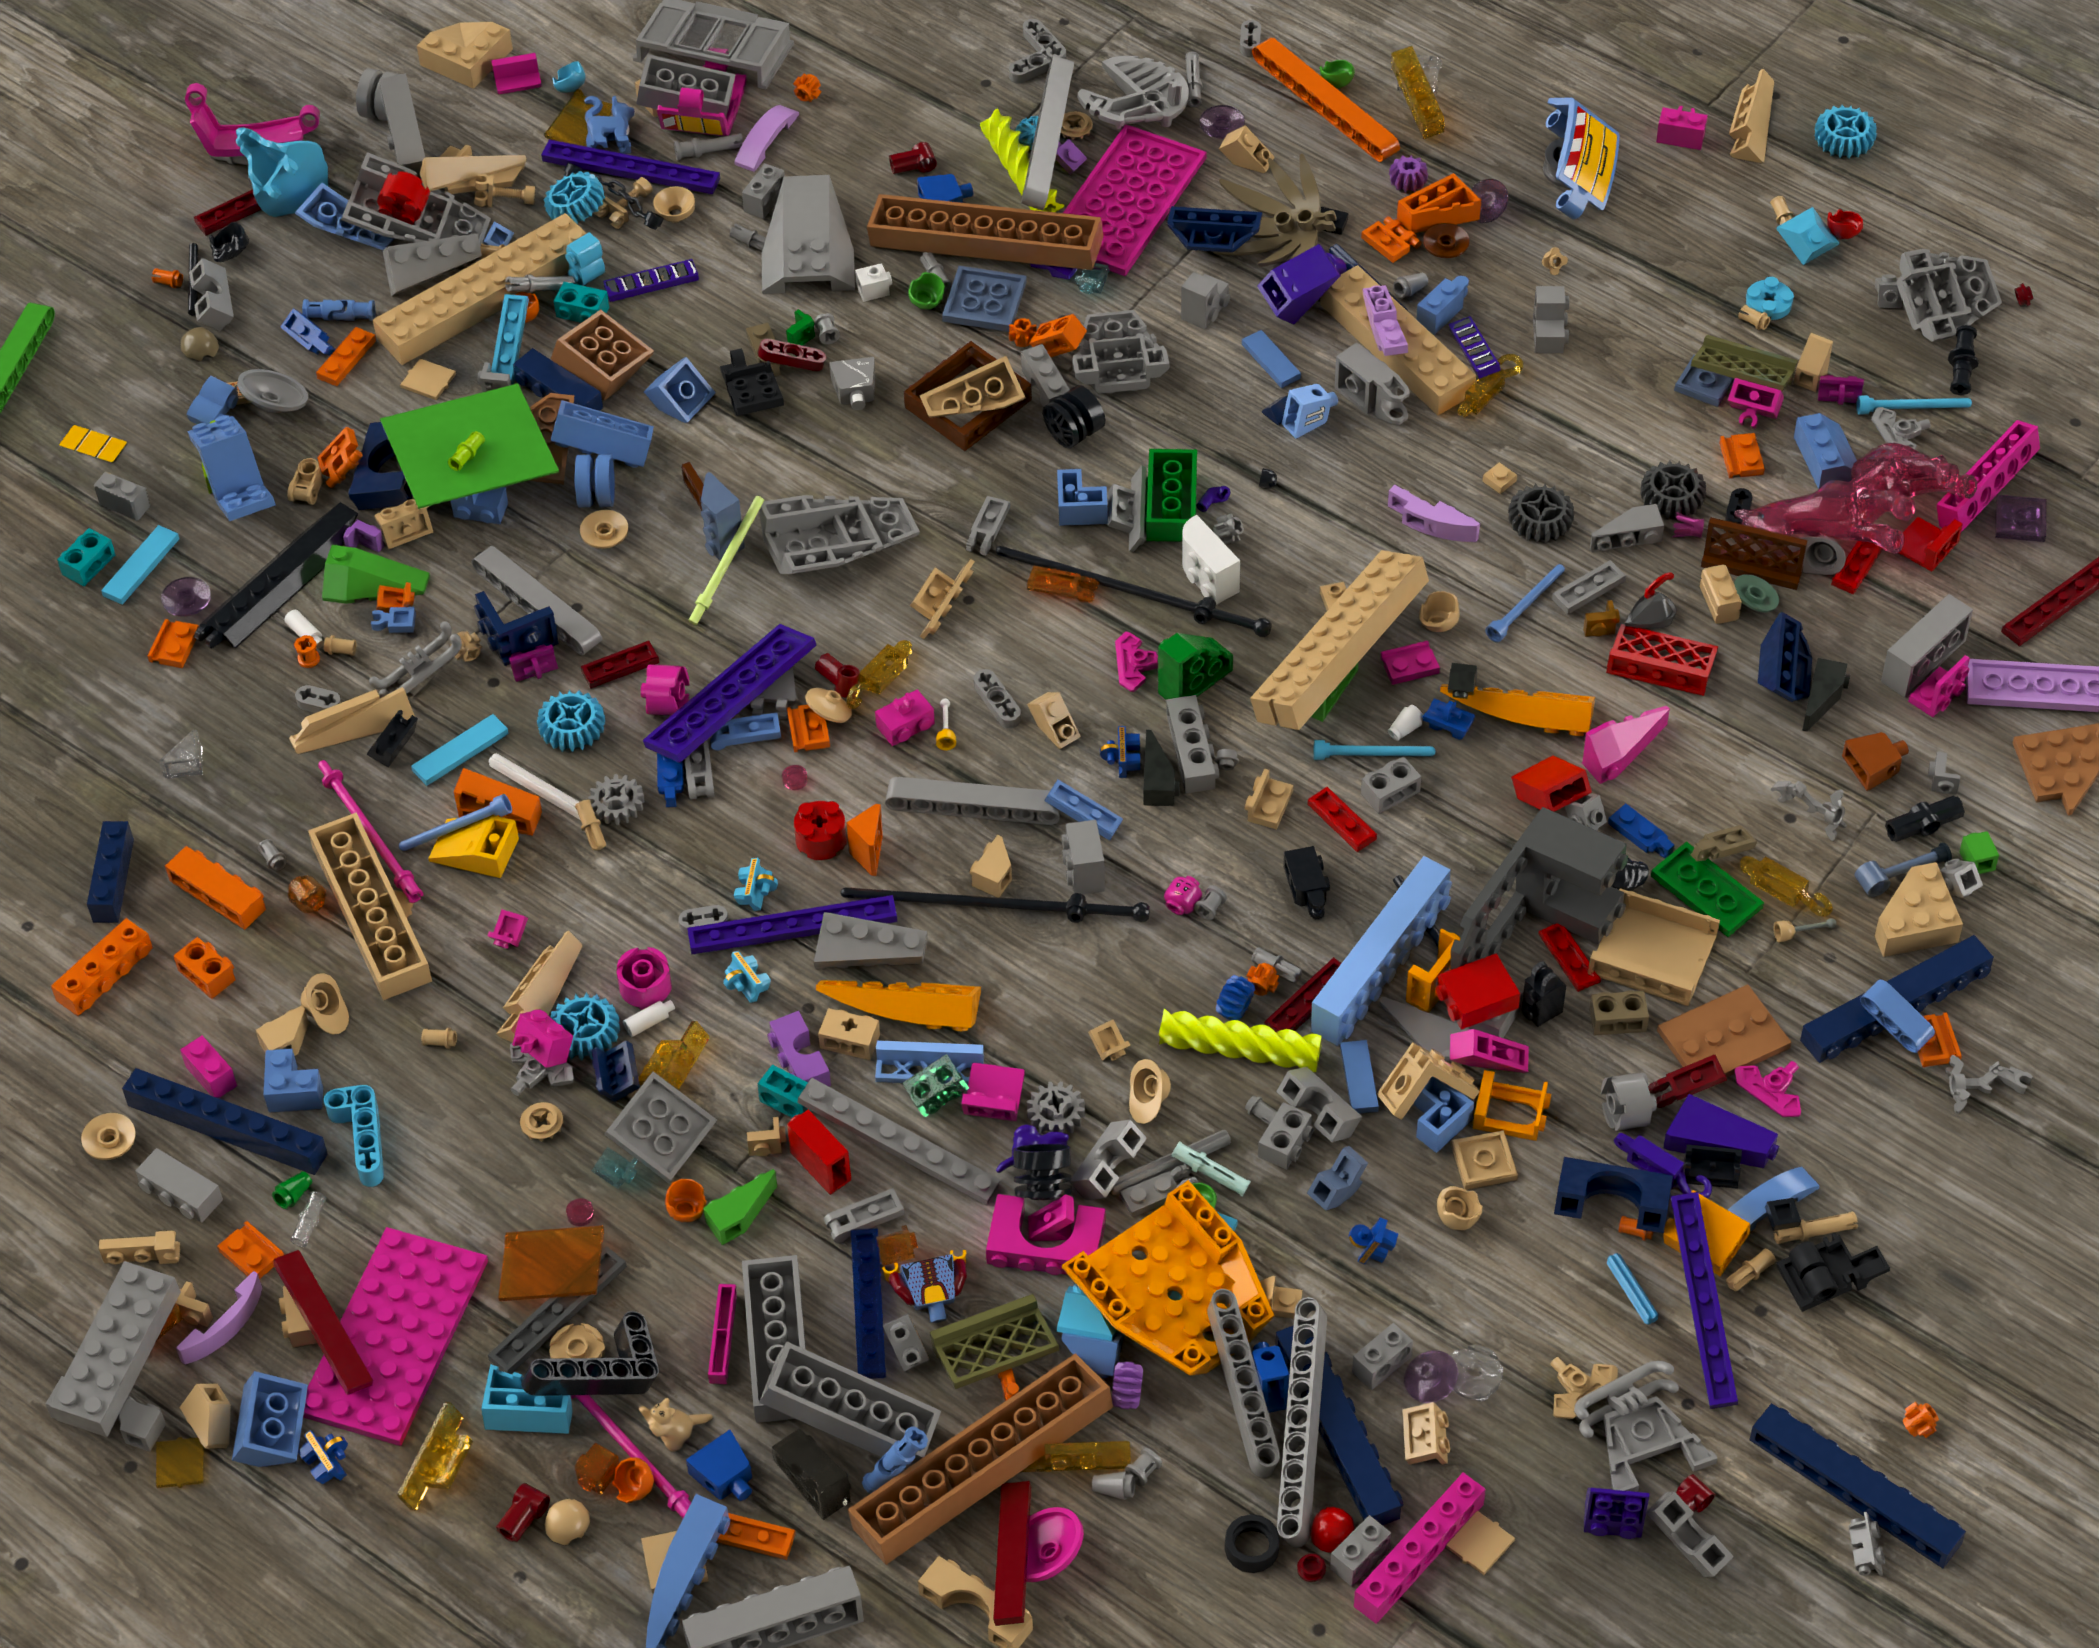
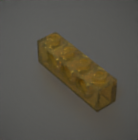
[1391,46,1444,139]

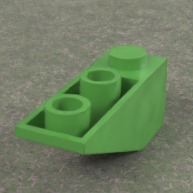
[703,1169,777,1245]

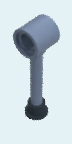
[1854,842,1952,897]

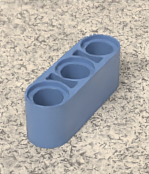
[1860,980,1935,1053]

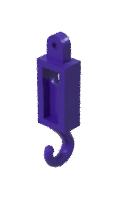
[1614,1133,1712,1198]

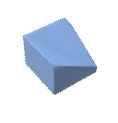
[482,222,514,246]

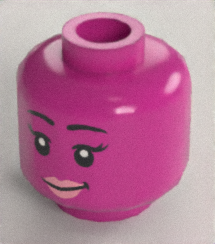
[1164,876,1202,915]

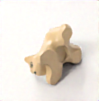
[639,1398,713,1452]

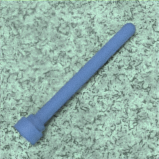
[1485,564,1565,642]
[399,794,512,851]

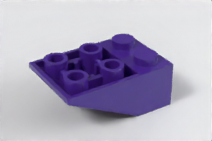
[1257,244,1341,325]
[1584,1488,1649,1539]

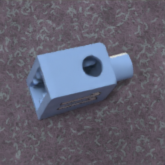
[1282,384,1338,439]

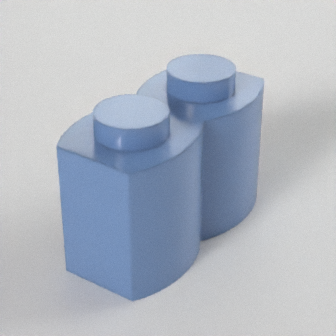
[187,376,239,425]

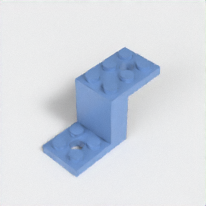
[187,415,276,521]

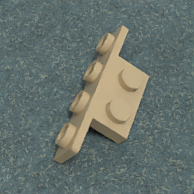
[910,559,975,639]

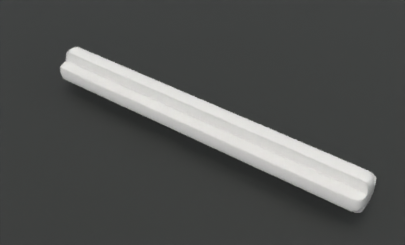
[489,753,580,820]

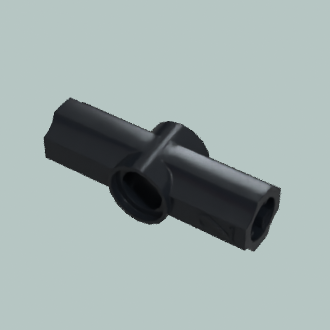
[1885,795,1965,842]

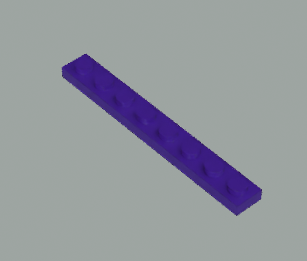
[541,140,720,194]
[687,895,898,955]
[1671,1192,1738,1409]

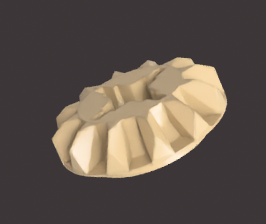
[1060,111,1093,140]
[520,1102,564,1142]

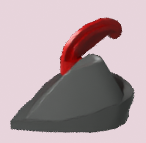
[1625,572,1677,629]

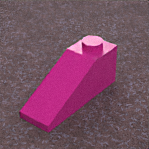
[1450,1029,1529,1073]

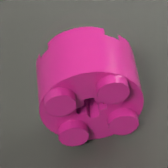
[641,665,690,715]
[616,947,672,1010]

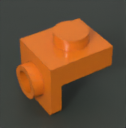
[376,582,415,613]

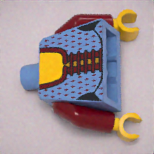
[882,1250,967,1323]

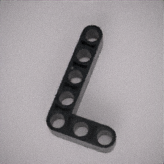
[521,1311,659,1396]

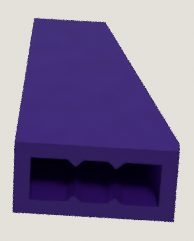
[1663,1094,1779,1168]

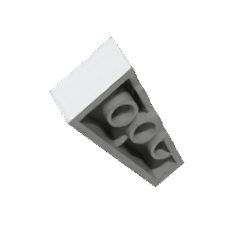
[383,233,482,296]
[814,912,928,969]

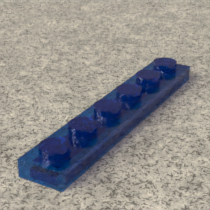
[851,1228,886,1379]

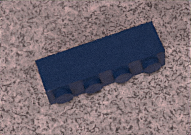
[513,348,603,411]
[87,821,134,923]

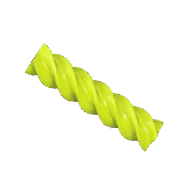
[980,109,1065,212]
[1159,1009,1322,1072]

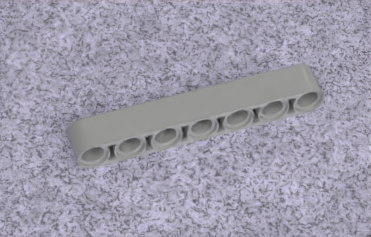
[471,546,602,656]
[885,777,1061,825]
[1207,1289,1280,1478]

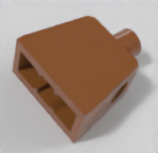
[1842,732,1909,791]

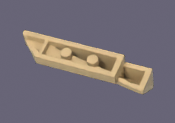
[1729,69,1774,163]
[420,155,527,194]
[289,687,415,754]
[496,931,582,1043]

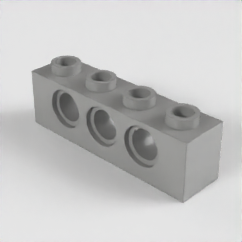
[1166,695,1219,794]

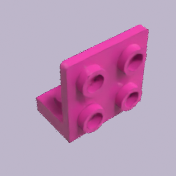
[1908,655,1970,717]
[961,1063,1025,1121]

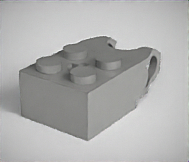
[1334,342,1410,425]

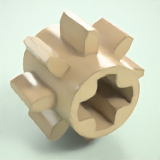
[450,631,482,662]

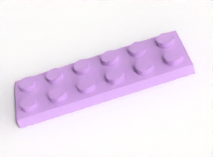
[1966,659,2099,712]

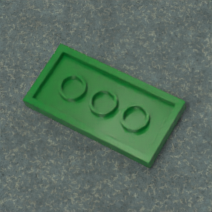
[1651,841,1764,937]

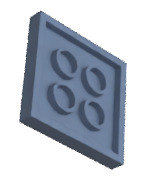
[942,266,1027,332]

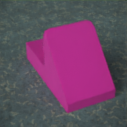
[1028,1194,1074,1241]

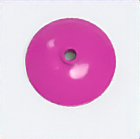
[1026,1507,1084,1582]

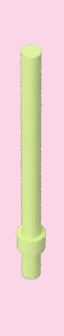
[688,496,764,625]

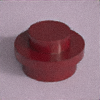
[2014,283,2034,306]
[1297,1553,1326,1582]

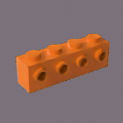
[165,846,266,930]
[51,918,153,1016]

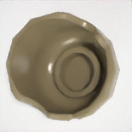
[180,327,219,361]

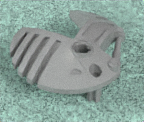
[1077,56,1189,129]

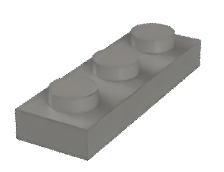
[1552,560,1626,615]

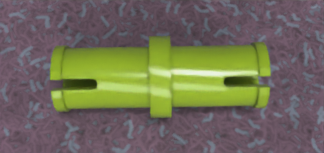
[448,431,485,471]

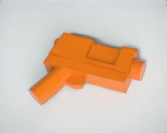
[997,1368,1019,1401]

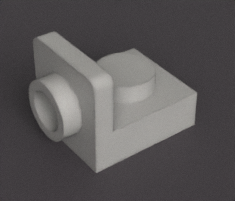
[477,362,511,392]

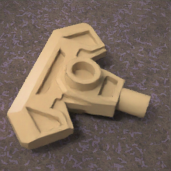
[1550,1357,1618,1419]

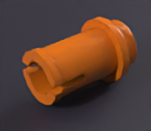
[152,268,183,288]
[1619,1216,1654,1241]

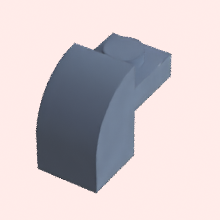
[1307,1146,1368,1211]

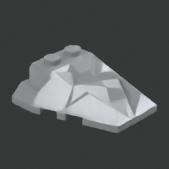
[1897,249,2002,342]
[1072,310,1170,394]

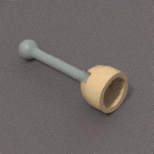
[1774,918,1837,942]

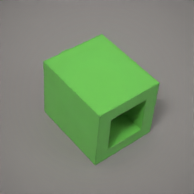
[1959,831,1999,874]

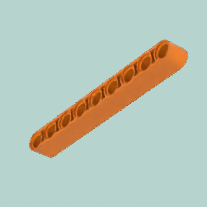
[1252,38,1400,162]

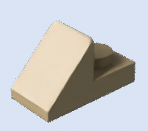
[1260,1276,1303,1319]

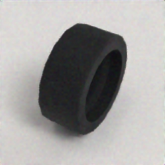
[1225,1514,1280,1573]

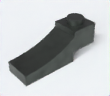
[1448,663,1477,699]

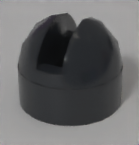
[1259,468,1277,488]

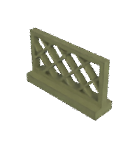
[1690,335,1798,392]
[930,1294,1060,1389]

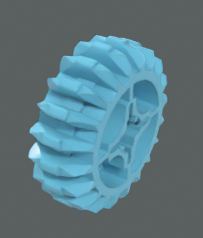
[1814,105,1877,159]
[543,171,605,224]
[537,689,605,752]
[551,992,620,1061]

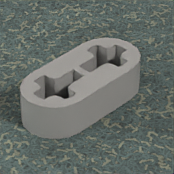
[1240,20,1261,57]
[295,685,341,713]
[678,905,728,935]

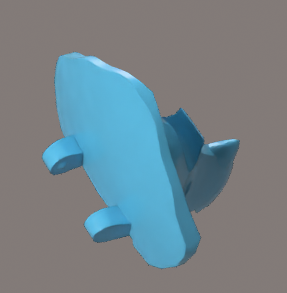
[236,127,328,217]

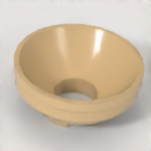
[653,186,695,223]

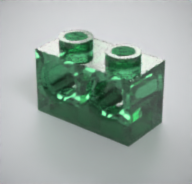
[902,1054,969,1117]

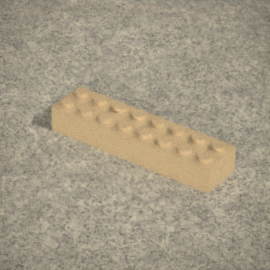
[1320,265,1476,416]
[308,813,432,1000]

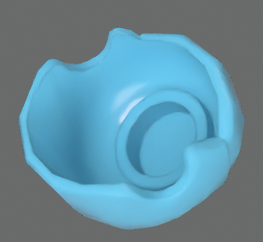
[552,61,585,93]

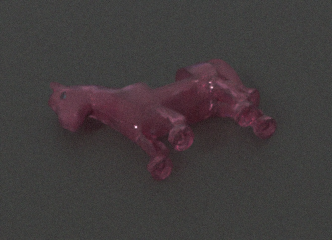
[1734,443,1977,554]

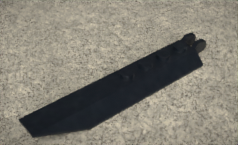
[194,502,358,649]

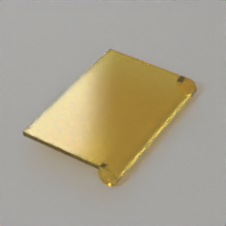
[544,89,612,147]

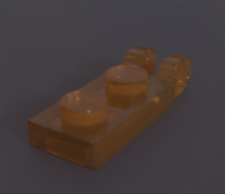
[1027,566,1099,603]

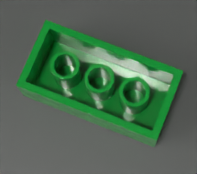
[1146,449,1197,542]

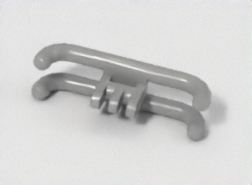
[369,621,462,698]
[1574,1361,1679,1439]

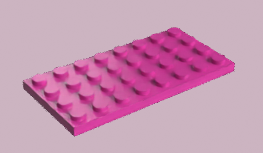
[1063,124,1207,277]
[303,1227,488,1446]

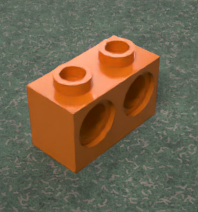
[1029,314,1087,357]
[173,937,236,999]

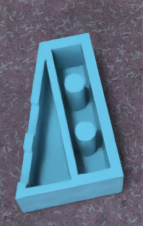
[481,1364,573,1434]

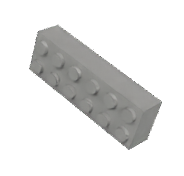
[742,1255,806,1423]
[49,1261,181,1437]
[759,1342,941,1469]
[682,1565,864,1648]

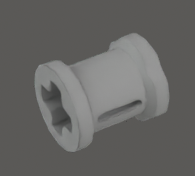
[814,313,840,344]
[1194,885,1227,920]
[1125,1448,1162,1486]

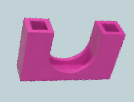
[986,1194,1106,1275]

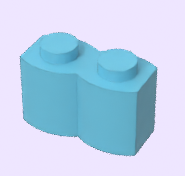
[565,232,605,286]

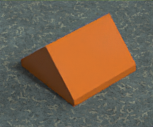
[846,804,883,876]

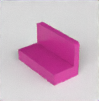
[491,53,542,94]

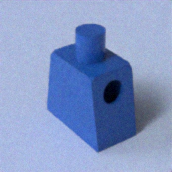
[917,174,974,203]
[1251,1342,1289,1413]
[686,1430,752,1501]

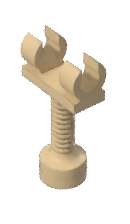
[474,174,535,207]
[594,177,653,229]

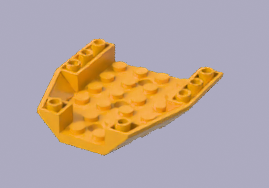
[1062,1180,1274,1376]

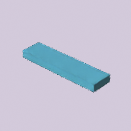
[491,294,529,385]
[101,525,180,605]
[411,714,509,786]

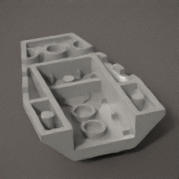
[341,152,491,246]
[762,175,855,294]
[759,495,920,574]

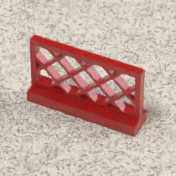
[1606,624,1718,696]

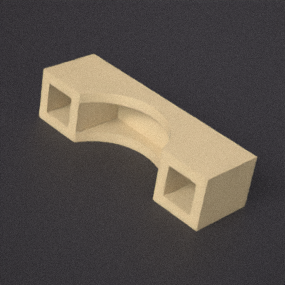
[918,1556,1033,1648]

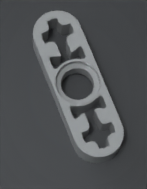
[974,669,1021,728]

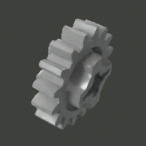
[588,774,645,825]
[1027,1081,1085,1134]

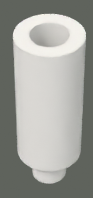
[284,609,324,649]
[623,1000,675,1037]

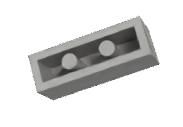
[135,1148,223,1223]

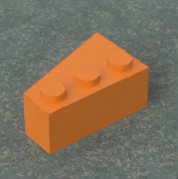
[1397,173,1481,233]
[453,768,542,836]

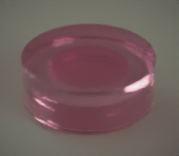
[782,765,808,790]
[566,1198,594,1227]

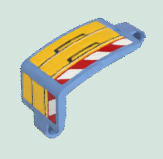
[1546,98,1620,220]

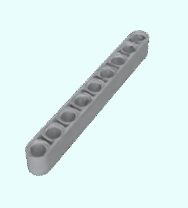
[1277,1297,1327,1548]

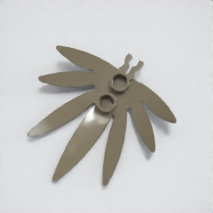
[1212,153,1337,267]

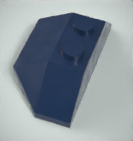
[1167,206,1262,253]
[1758,612,1812,702]

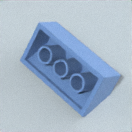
[551,400,654,467]

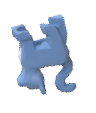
[584,96,635,154]

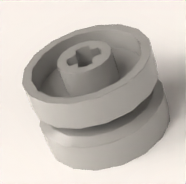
[356,68,400,121]

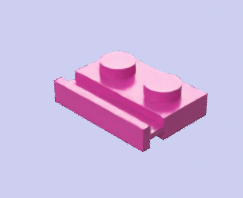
[1380,641,1440,685]

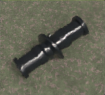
[1948,325,1979,395]

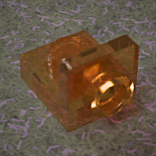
[876,1225,918,1266]

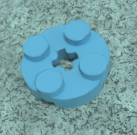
[1746,277,1794,320]

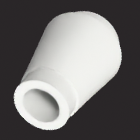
[1388,705,1423,741]

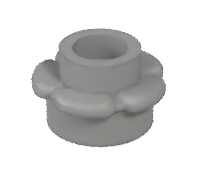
[1214,749,1239,770]

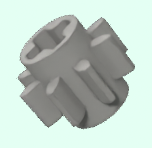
[1213,513,1244,545]

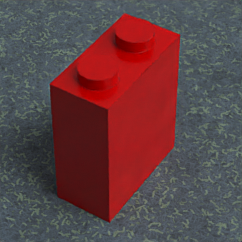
[1511,755,1592,812]
[1436,953,1520,1030]
[787,1109,851,1195]

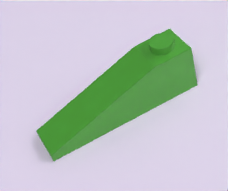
[322,545,430,604]

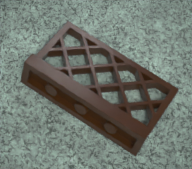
[1701,517,1808,590]

